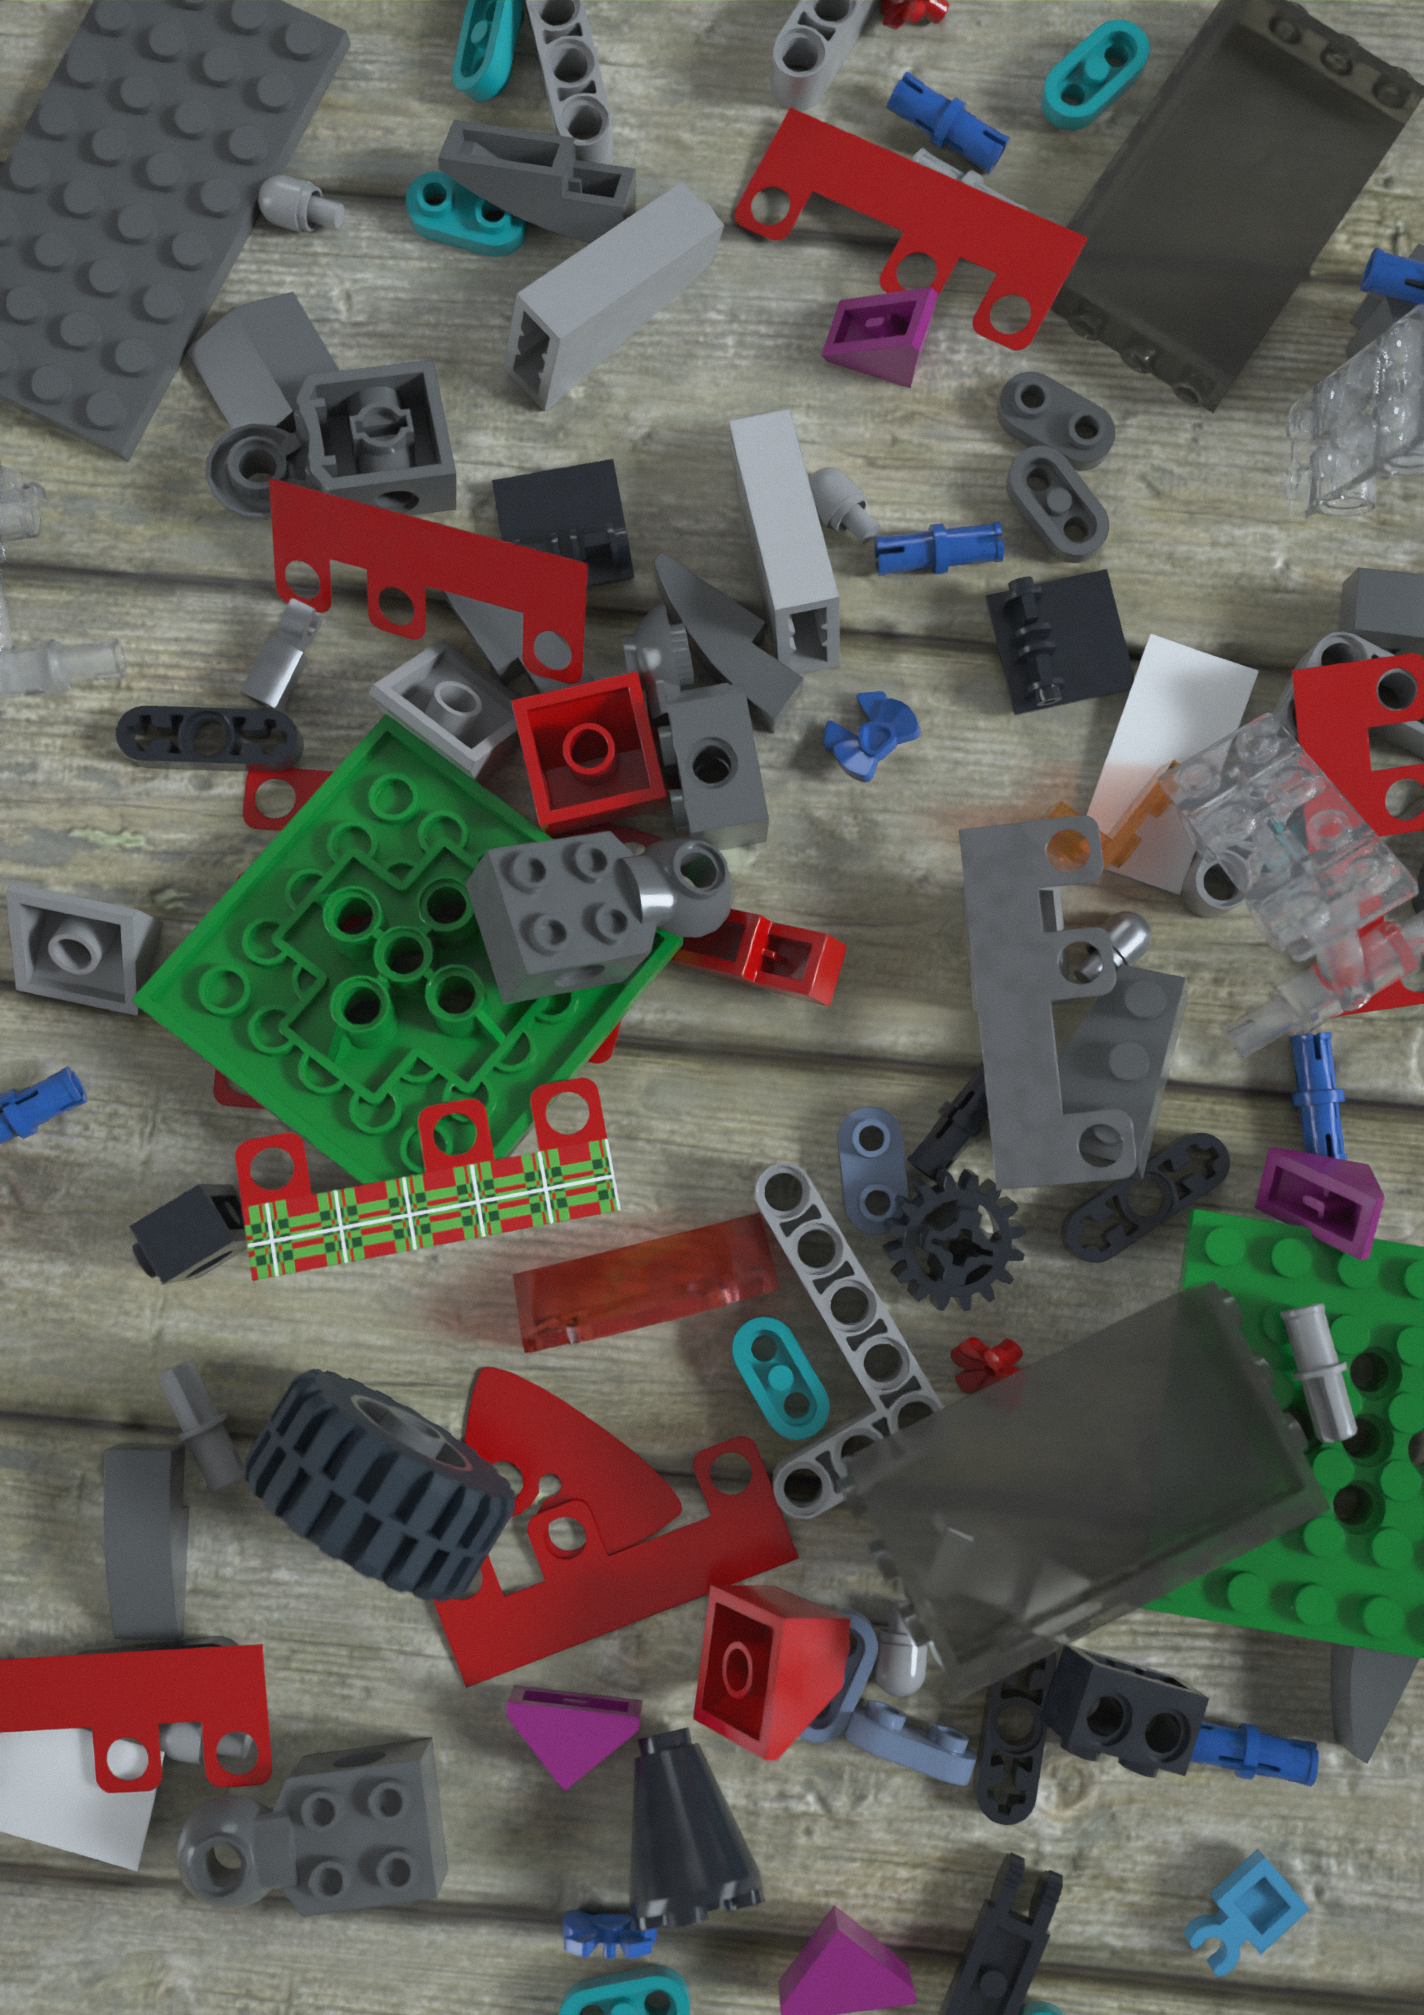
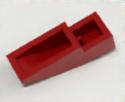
[668,909,847,1007]

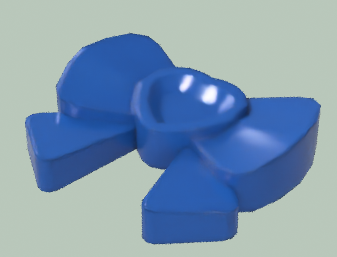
[823,691,921,783]
[563,1909,657,1959]

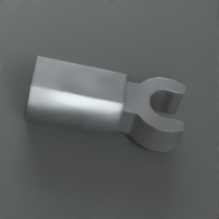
[240,598,323,712]

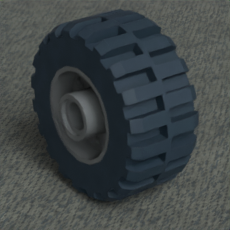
[245,1369,515,1602]

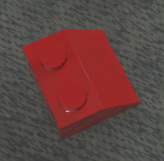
[511,671,669,836]
[693,1585,851,1761]

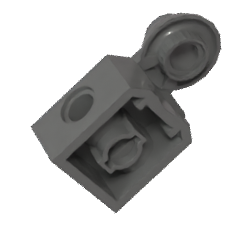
[206,359,456,520]
[621,603,769,851]
[465,831,734,1005]
[176,1737,448,1917]

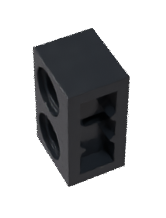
[1041,1644,1209,1778]

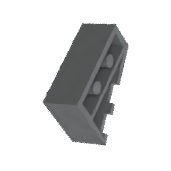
[1057,964,1188,1180]

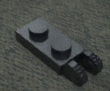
[938,1852,1063,2015]

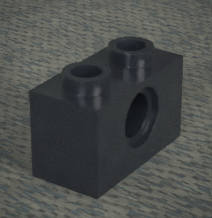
[129,1184,248,1285]

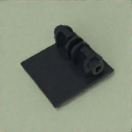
[492,459,635,587]
[985,569,1134,716]

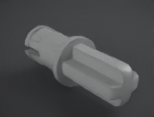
[1280,1303,1357,1443]
[159,1361,245,1492]

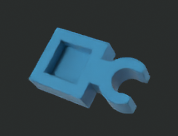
[1183,1848,1310,1977]

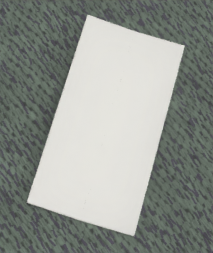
[1072,634,1259,895]
[0,1728,165,1871]

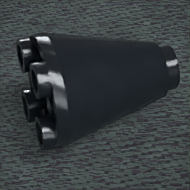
[629,1727,765,1931]

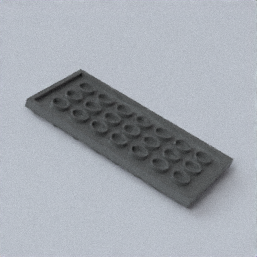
[0,0,351,462]

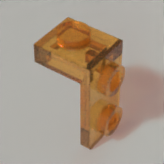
[1040,759,1184,870]

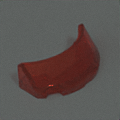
[513,1212,780,1354]

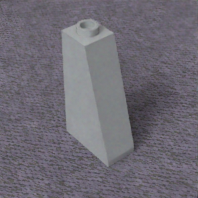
[503,181,724,412]
[728,409,840,674]

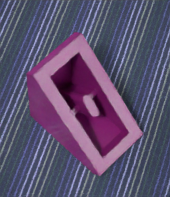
[821,287,938,388]
[1254,1147,1385,1261]
[506,1685,643,1792]
[778,1905,916,2015]

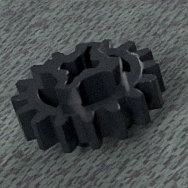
[882,1168,1026,1311]

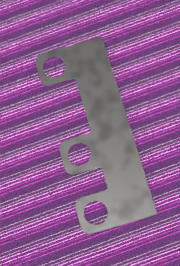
[959,815,1137,1190]

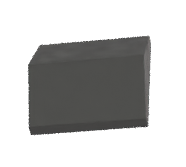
[187,292,340,434]

